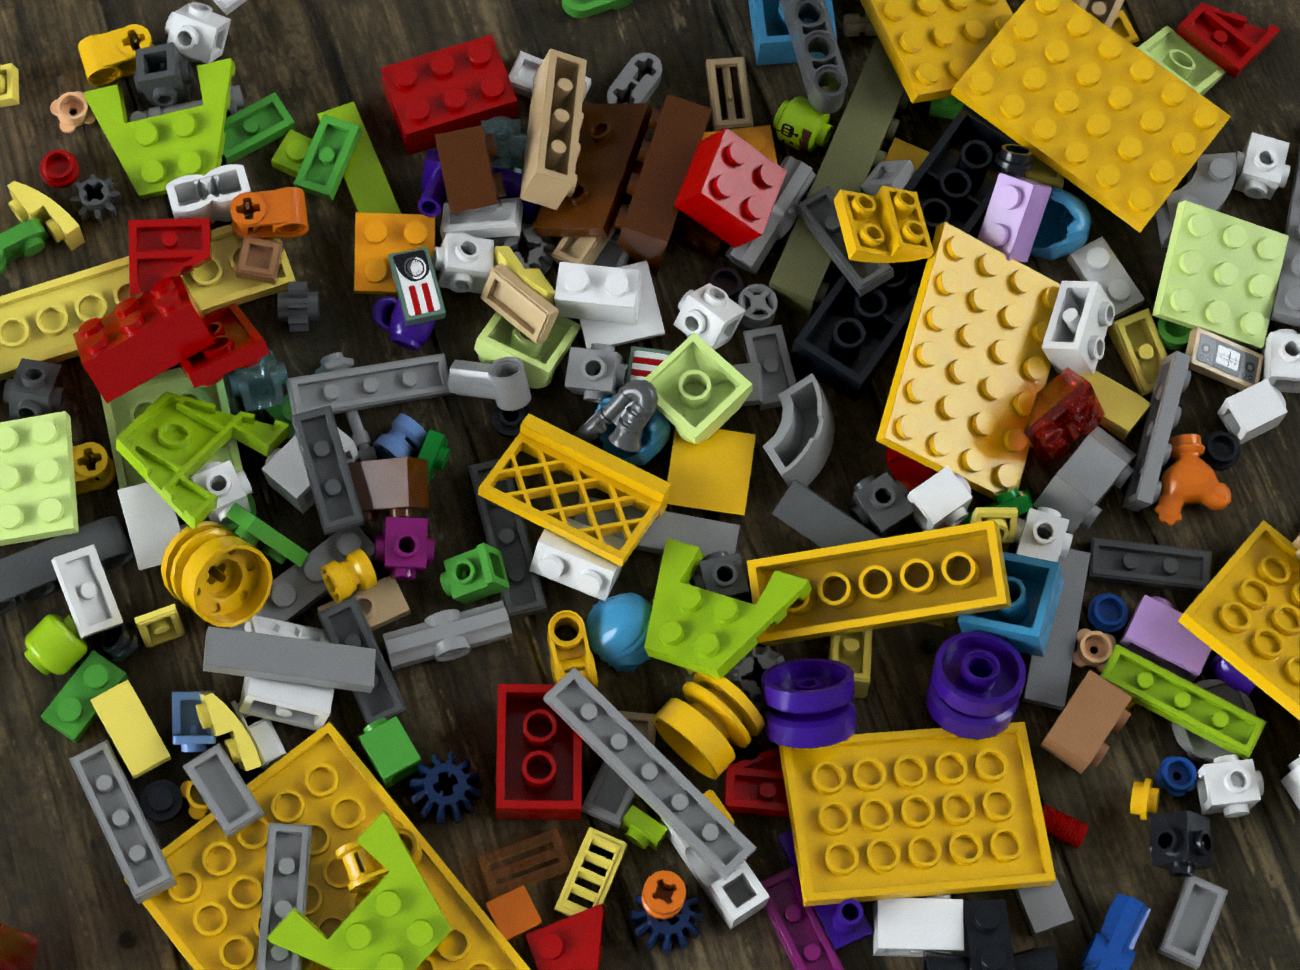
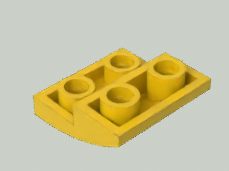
[833,186,934,263]
[667,427,756,516]

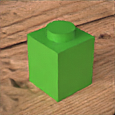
[359,716,422,789]

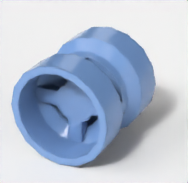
[373,413,428,459]

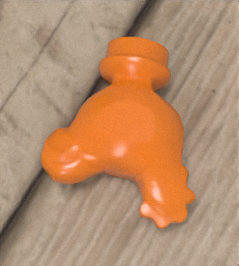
[1154,434,1231,526]

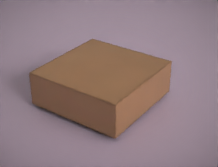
[235,236,284,284]

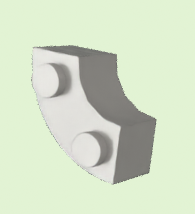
[1156,152,1237,248]
[763,373,835,487]
[1033,426,1136,534]

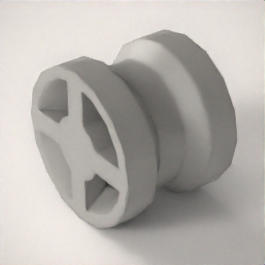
[738,284,778,331]

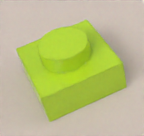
[271,129,312,178]
[621,805,668,851]

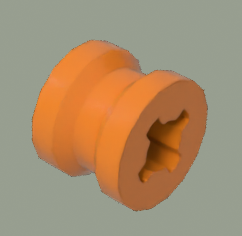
[641,870,686,920]

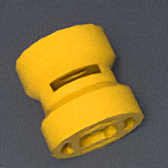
[321,549,377,603]

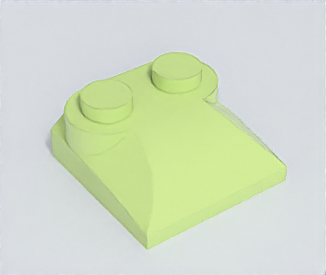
[1137,26,1226,96]
[474,312,581,389]
[644,332,752,445]

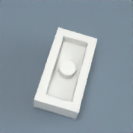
[1067,236,1145,320]
[51,544,123,639]

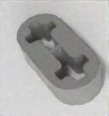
[606,52,662,104]

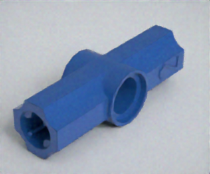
[1080,893,1151,970]

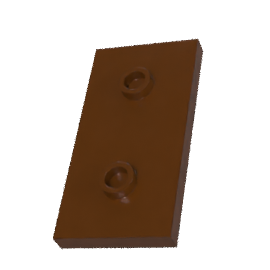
[533,103,653,237]

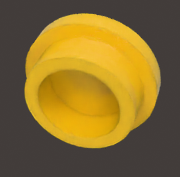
[1130,778,1160,821]

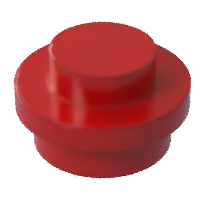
[39,149,80,188]

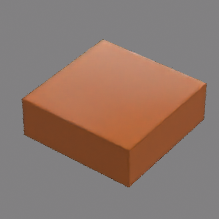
[485,885,543,942]

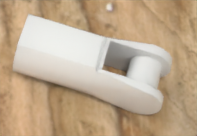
[231,700,287,769]

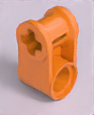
[230,187,309,240]

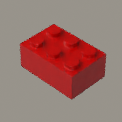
[381,34,518,156]
[73,275,215,403]
[496,684,582,821]

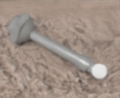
[130,83,245,122]
[315,352,378,461]

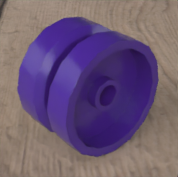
[926,631,1026,740]
[761,658,857,748]

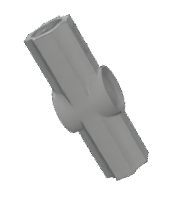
[725,156,816,274]
[382,600,512,671]

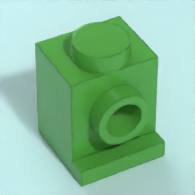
[440,543,510,605]

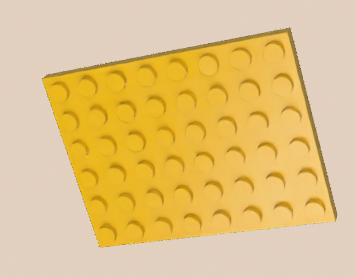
[124,721,531,970]

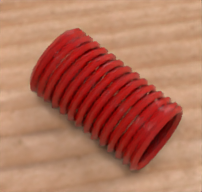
[1042,804,1089,849]

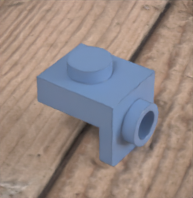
[172,690,216,752]

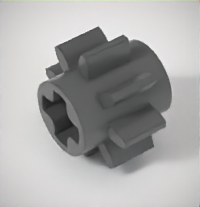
[70,174,122,226]
[277,281,320,332]

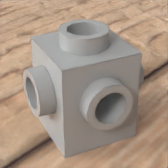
[565,343,628,403]

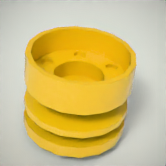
[161,521,273,627]
[652,672,765,779]

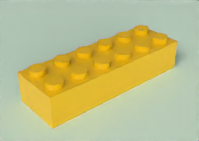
[747,520,1012,646]

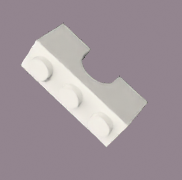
[660,818,770,930]

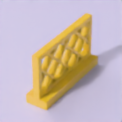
[478,413,671,567]

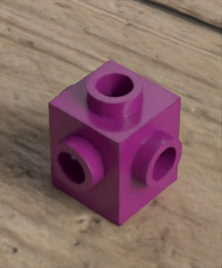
[374,516,434,580]

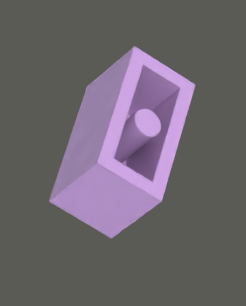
[977,173,1052,262]
[1118,595,1212,683]

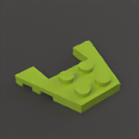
[84,58,236,200]
[116,391,290,529]
[644,538,812,679]
[267,810,451,970]

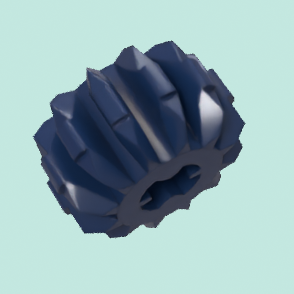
[410,752,482,825]
[631,884,704,954]

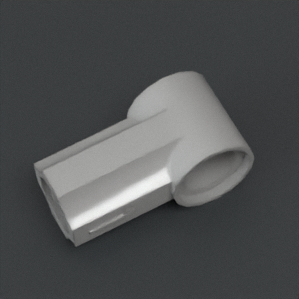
[447,357,532,411]

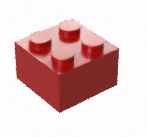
[674,128,787,248]

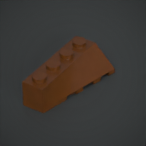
[614,94,712,276]

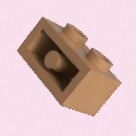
[1039,670,1132,774]

